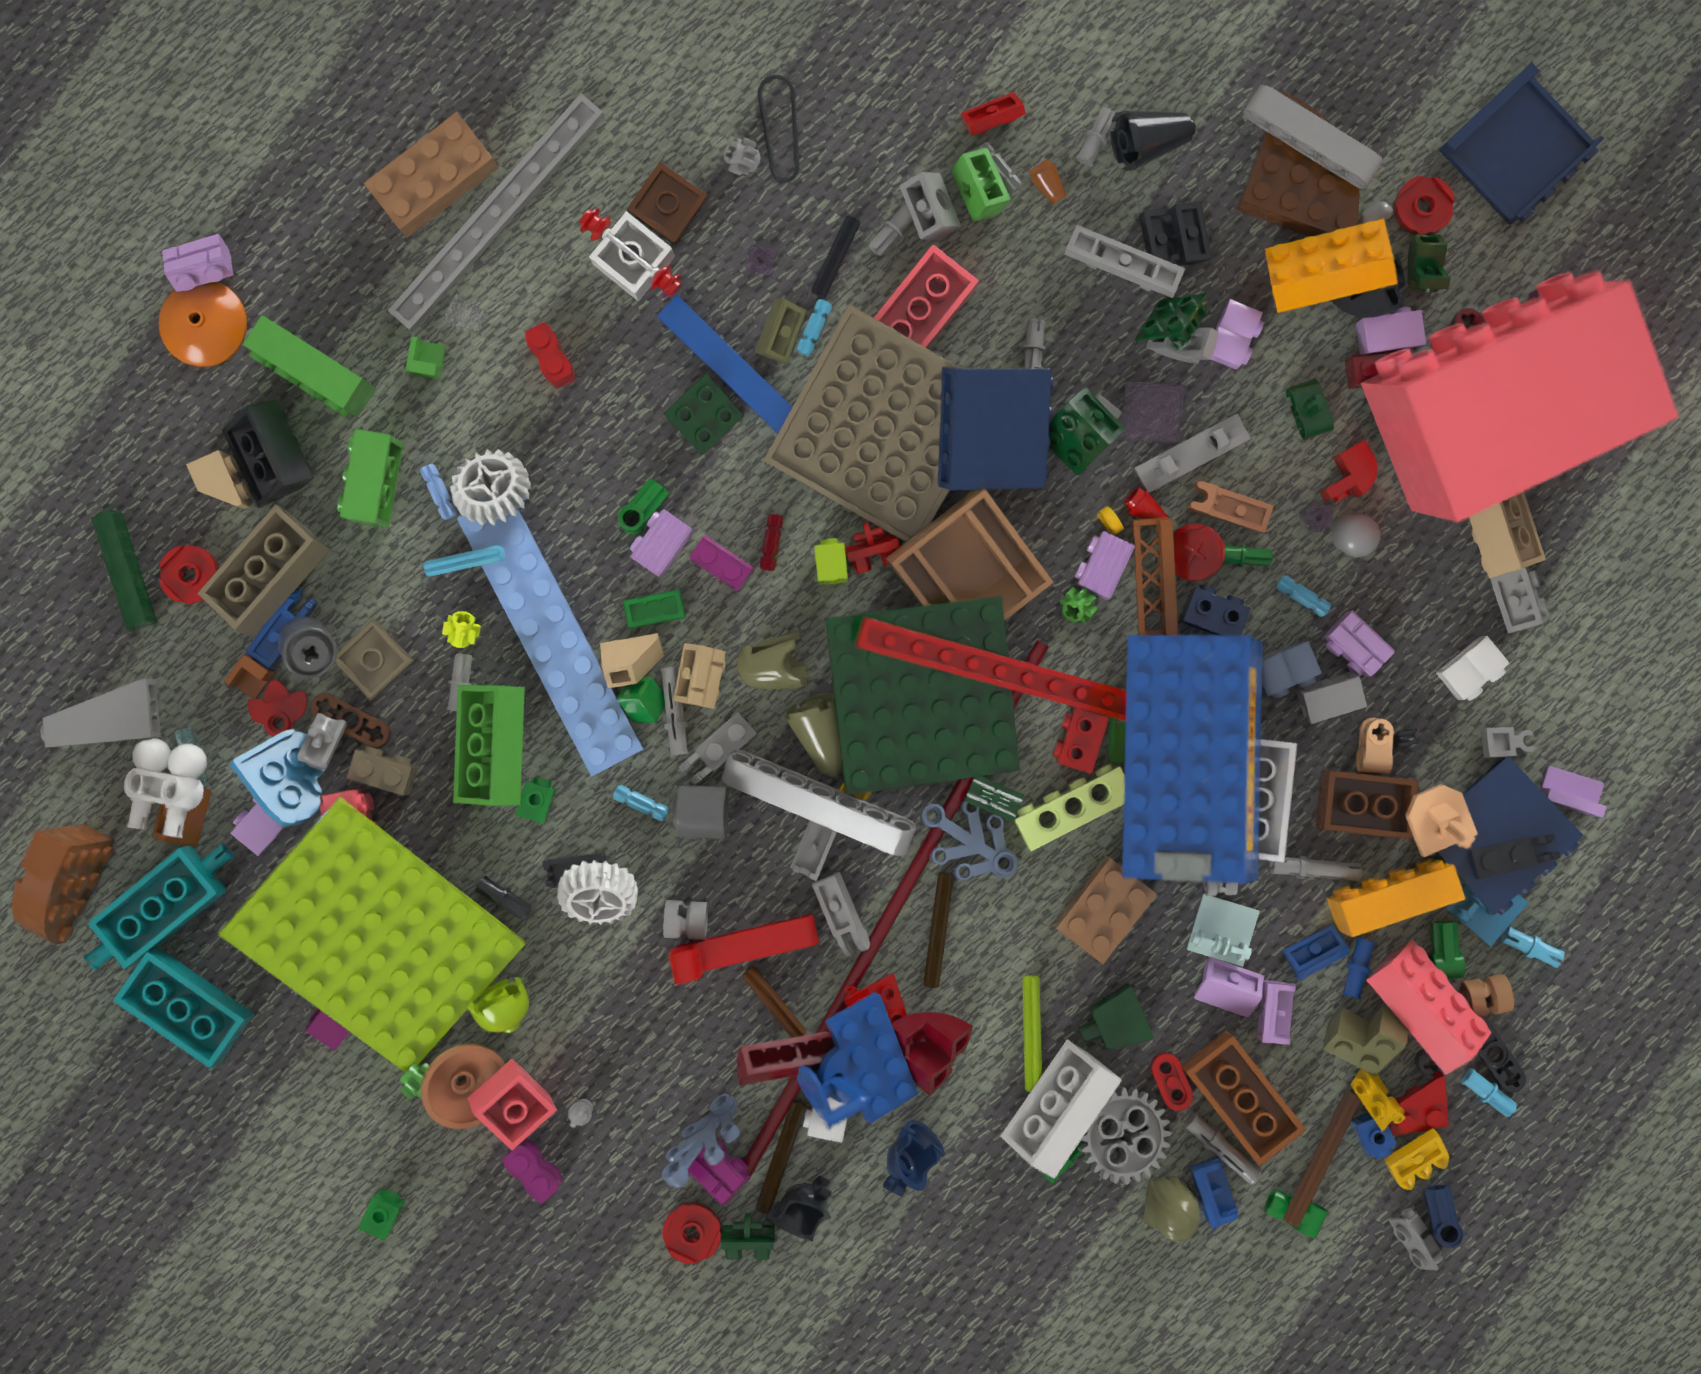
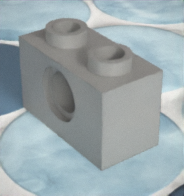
[900,172,961,240]

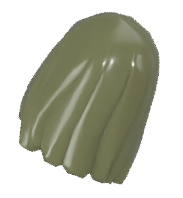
[737,630,809,690]
[1141,1176,1202,1242]

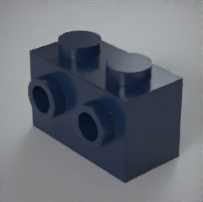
[1179,585,1251,636]

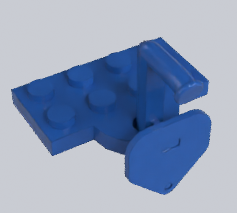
[797,992,918,1130]

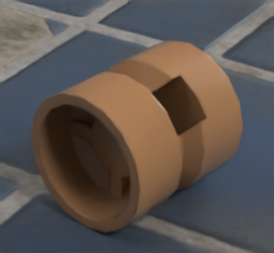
[1459,974,1514,1017]

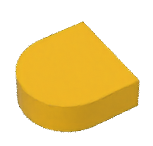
[1097,506,1124,536]

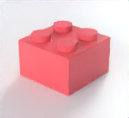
[467,1058,557,1150]

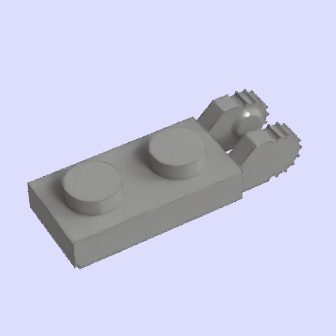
[678,712,758,786]
[812,872,870,956]

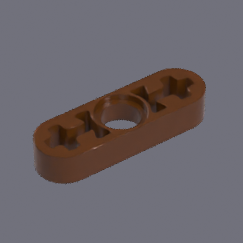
[310,693,391,747]

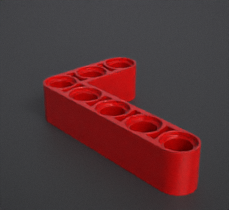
[668,914,820,984]

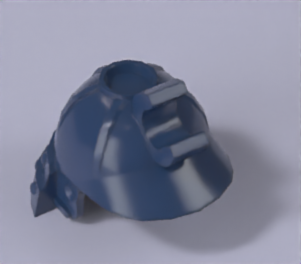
[883,1120,946,1197]

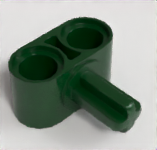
[1286,379,1334,440]

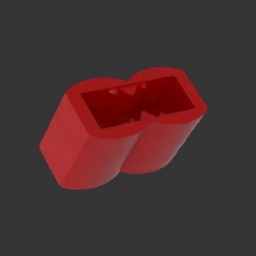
[525,322,576,389]

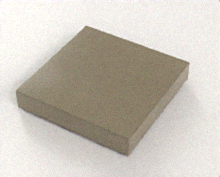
[335,618,414,701]

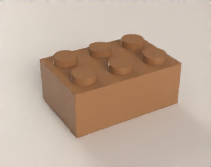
[1053,856,1157,964]

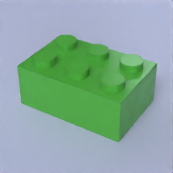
[337,429,404,529]

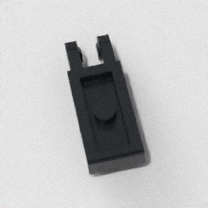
[1469,833,1561,879]

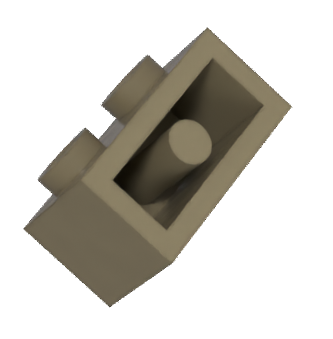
[347,746,419,796]

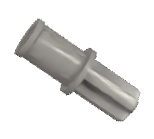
[1076,108,1115,167]
[869,203,913,256]
[1022,319,1046,368]
[447,653,472,711]
[568,1099,593,1128]

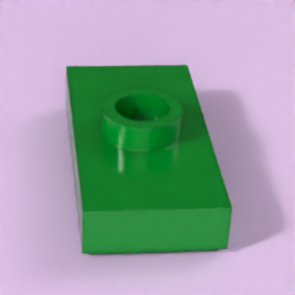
[623,589,686,630]

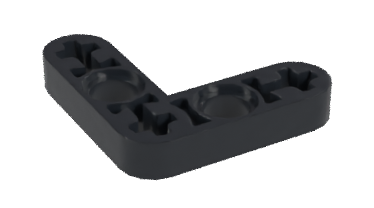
[1415,1017,1526,1092]

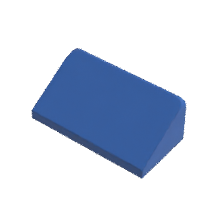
[1282,923,1349,981]

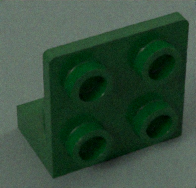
[1048,387,1126,475]

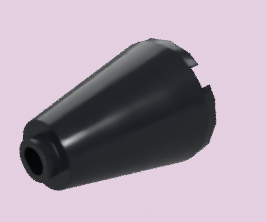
[1110,110,1196,171]

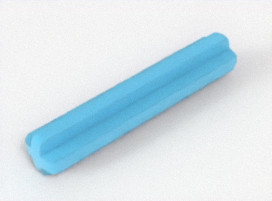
[423,545,505,577]

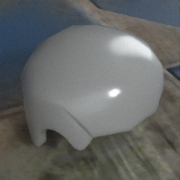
[1332,513,1381,558]

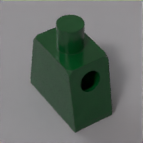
[1078,983,1154,1050]

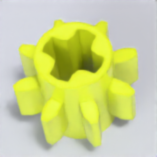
[442,611,481,648]

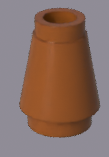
[1029,158,1067,205]

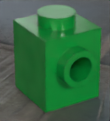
[515,777,557,824]
[358,1189,406,1241]

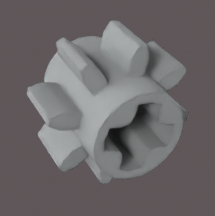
[724,137,760,176]

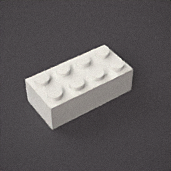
[1001,1039,1122,1178]

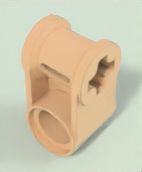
[1356,717,1394,774]

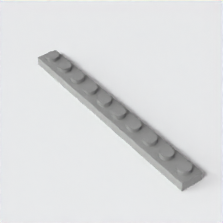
[387,93,604,332]

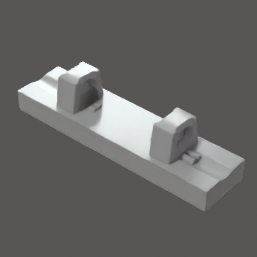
[1064,225,1185,298]
[1134,413,1251,493]

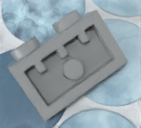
[1490,566,1549,634]

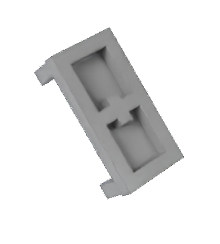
[1295,672,1367,724]
[790,820,837,881]

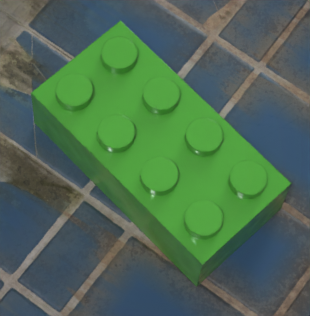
[243,315,377,418]
[453,685,525,806]

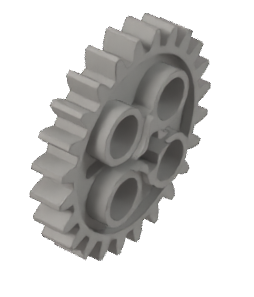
[1078,1086,1172,1185]

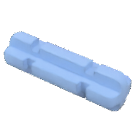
[420,464,457,520]

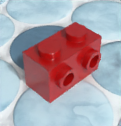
[1052,707,1109,774]

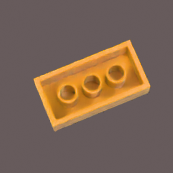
[1265,219,1398,313]
[1326,858,1465,937]

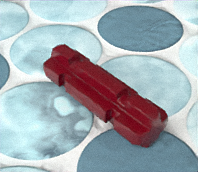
[760,514,783,571]

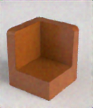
[224,654,275,699]

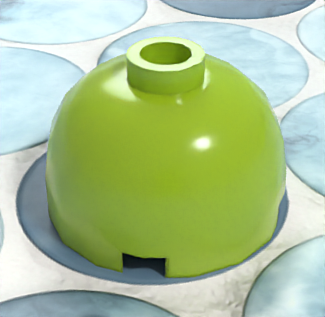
[468,977,529,1033]

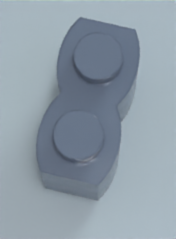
[1262,641,1322,699]

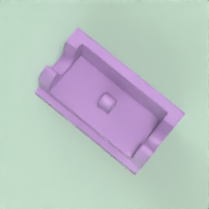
[1256,980,1296,1044]

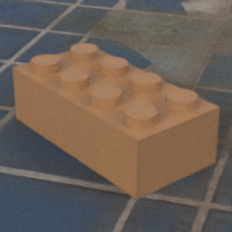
[364,112,499,238]

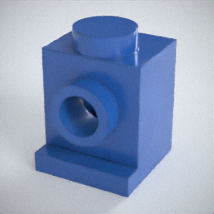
[1351,1112,1397,1159]

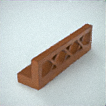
[1132,517,1178,635]

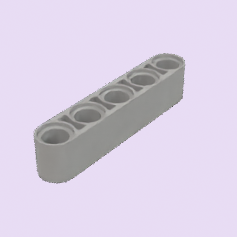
[1243,85,1383,189]

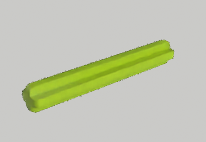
[1022,975,1042,1092]

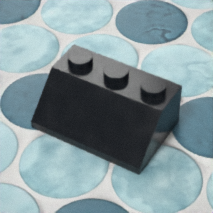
[222,399,313,508]

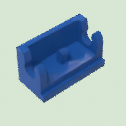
[1189,1156,1239,1229]

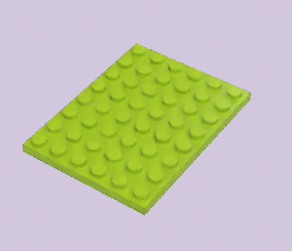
[219,796,525,1072]

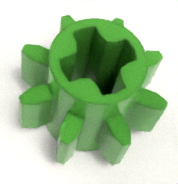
[1060,587,1098,624]
[399,1063,429,1100]

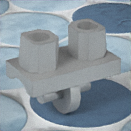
[297,713,347,770]

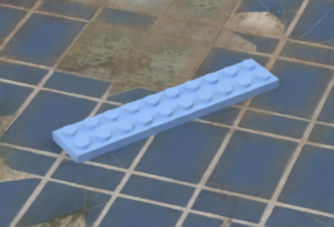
[457,508,644,777]

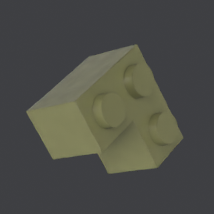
[1323,1006,1409,1076]

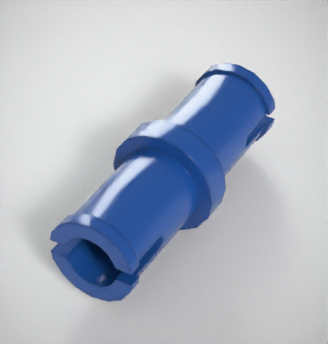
[1342,938,1375,999]

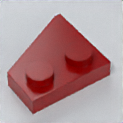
[1388,1071,1449,1136]

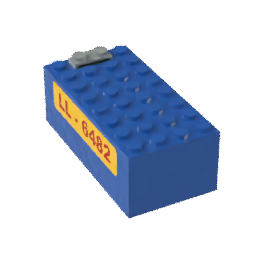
[1123,635,1263,883]

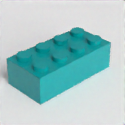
[113,948,255,1069]

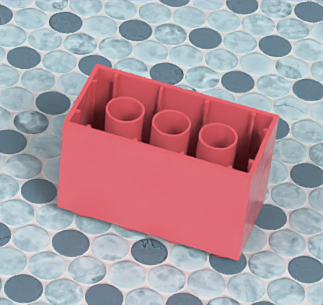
[1361,271,1679,522]

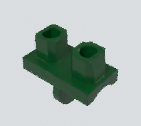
[964,776,1024,822]
[720,1213,775,1260]

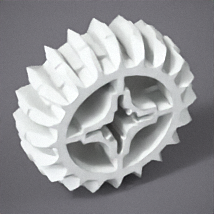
[450,449,531,526]
[557,860,638,925]

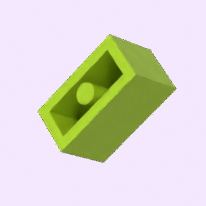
[814,538,848,585]

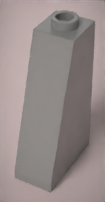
[40,679,161,747]

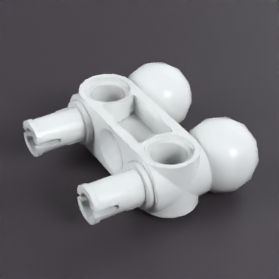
[124,738,207,838]

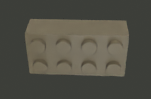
[197,504,330,638]

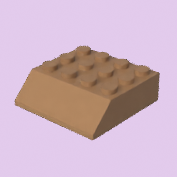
[886,489,1054,620]

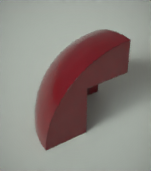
[891,1012,973,1096]

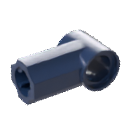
[1423,1184,1464,1248]

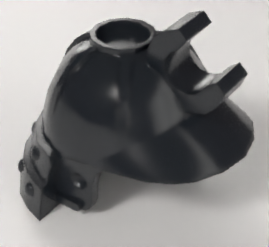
[765,1175,832,1242]

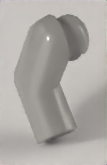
[1359,201,1393,225]

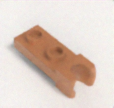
[1186,480,1274,534]

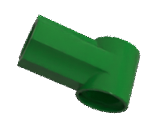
[618,478,670,535]
[1428,921,1465,979]
[1264,1188,1328,1239]

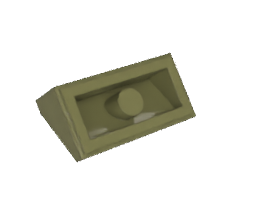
[755,298,807,364]

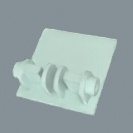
[1187,894,1259,967]

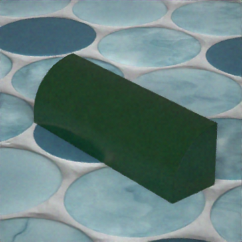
[91,509,158,632]

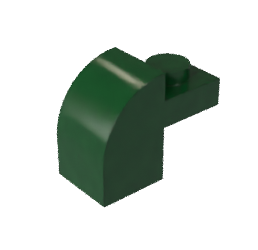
[1407,234,1451,293]

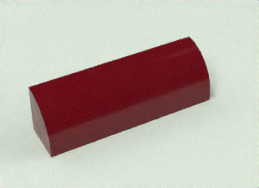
[737,1031,835,1086]

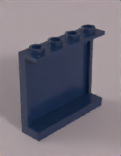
[1439,62,1604,225]
[938,367,1053,490]
[1435,756,1584,915]

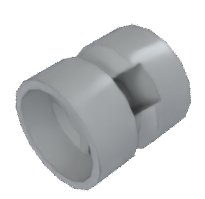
[663,900,708,940]

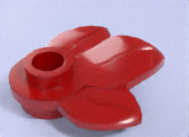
[248,680,307,737]

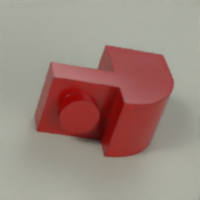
[1319,440,1378,503]

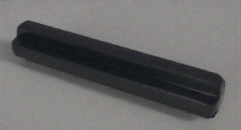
[812,215,860,298]

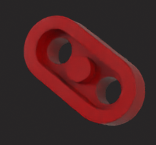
[1150,1052,1193,1111]

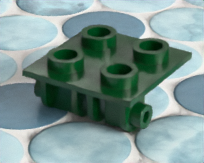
[1135,293,1208,350]
[663,373,744,455]

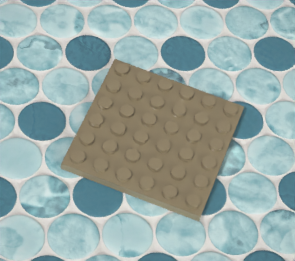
[763,304,960,542]

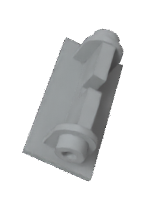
[1388,1208,1443,1270]

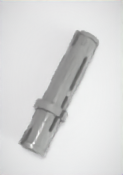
[660,667,689,756]
[1270,855,1362,882]
[1184,1112,1262,1185]

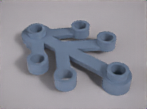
[920,799,1018,881]
[661,1094,740,1189]

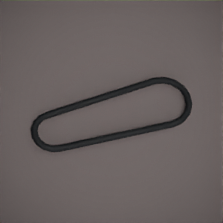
[758,75,799,183]

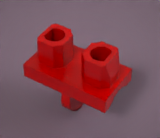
[845,522,900,574]

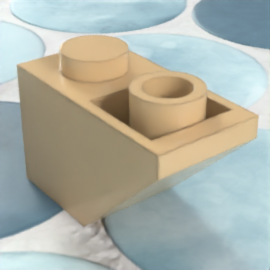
[186,450,251,509]
[600,634,664,688]

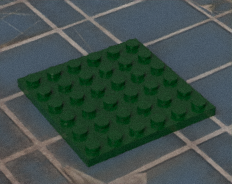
[825,595,1020,795]

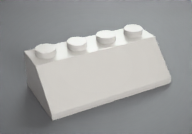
[1259,740,1297,862]

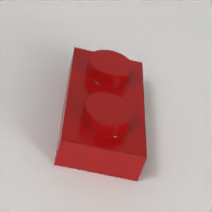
[960,92,1026,136]

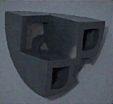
[1331,254,1405,318]

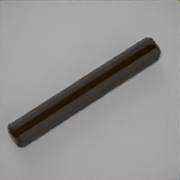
[923,872,954,988]
[756,1100,806,1214]

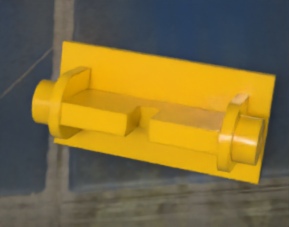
[1350,1069,1405,1131]

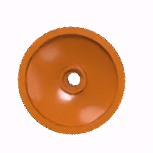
[159,282,247,367]

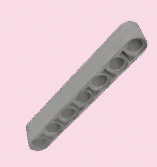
[721,749,916,856]

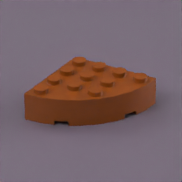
[12,824,115,944]

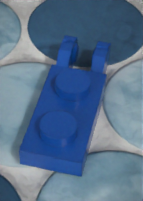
[245,588,318,670]

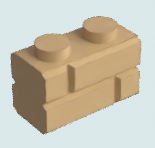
[673,643,726,709]

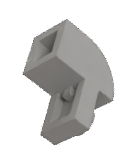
[1146,328,1219,364]

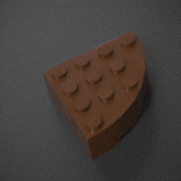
[1235,91,1360,237]

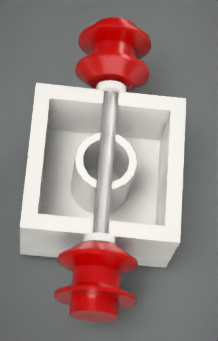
[579,208,682,301]

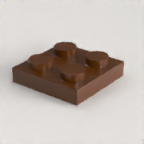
[627,162,709,245]

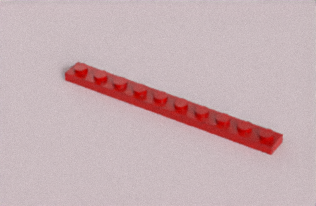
[855,617,1127,721]

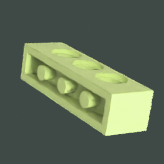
[1014,764,1125,851]

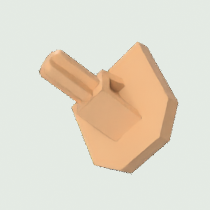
[1405,785,1478,857]

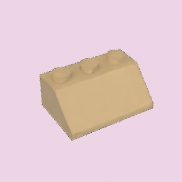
[1469,491,1546,578]

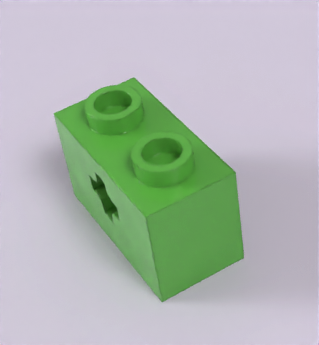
[950,147,1011,222]

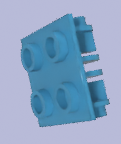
[1446,885,1529,947]

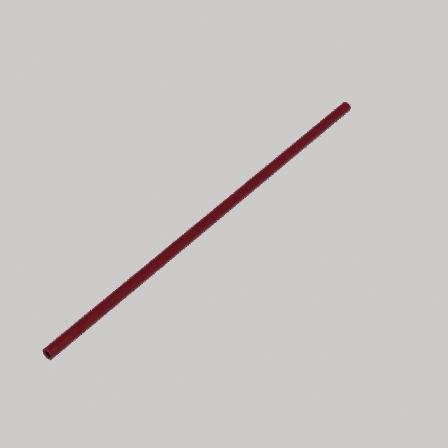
[743,640,1049,1176]

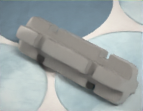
[977,142,1022,194]

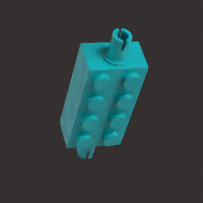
[84,843,234,970]

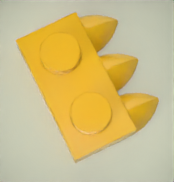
[1384,1128,1449,1190]

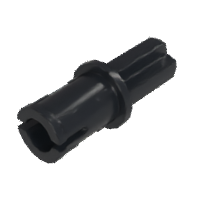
[475,875,532,920]

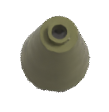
[783,692,843,777]

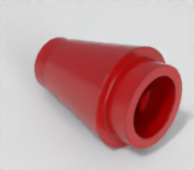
[1124,487,1168,528]

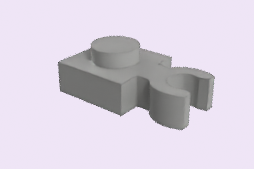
[1481,727,1535,758]

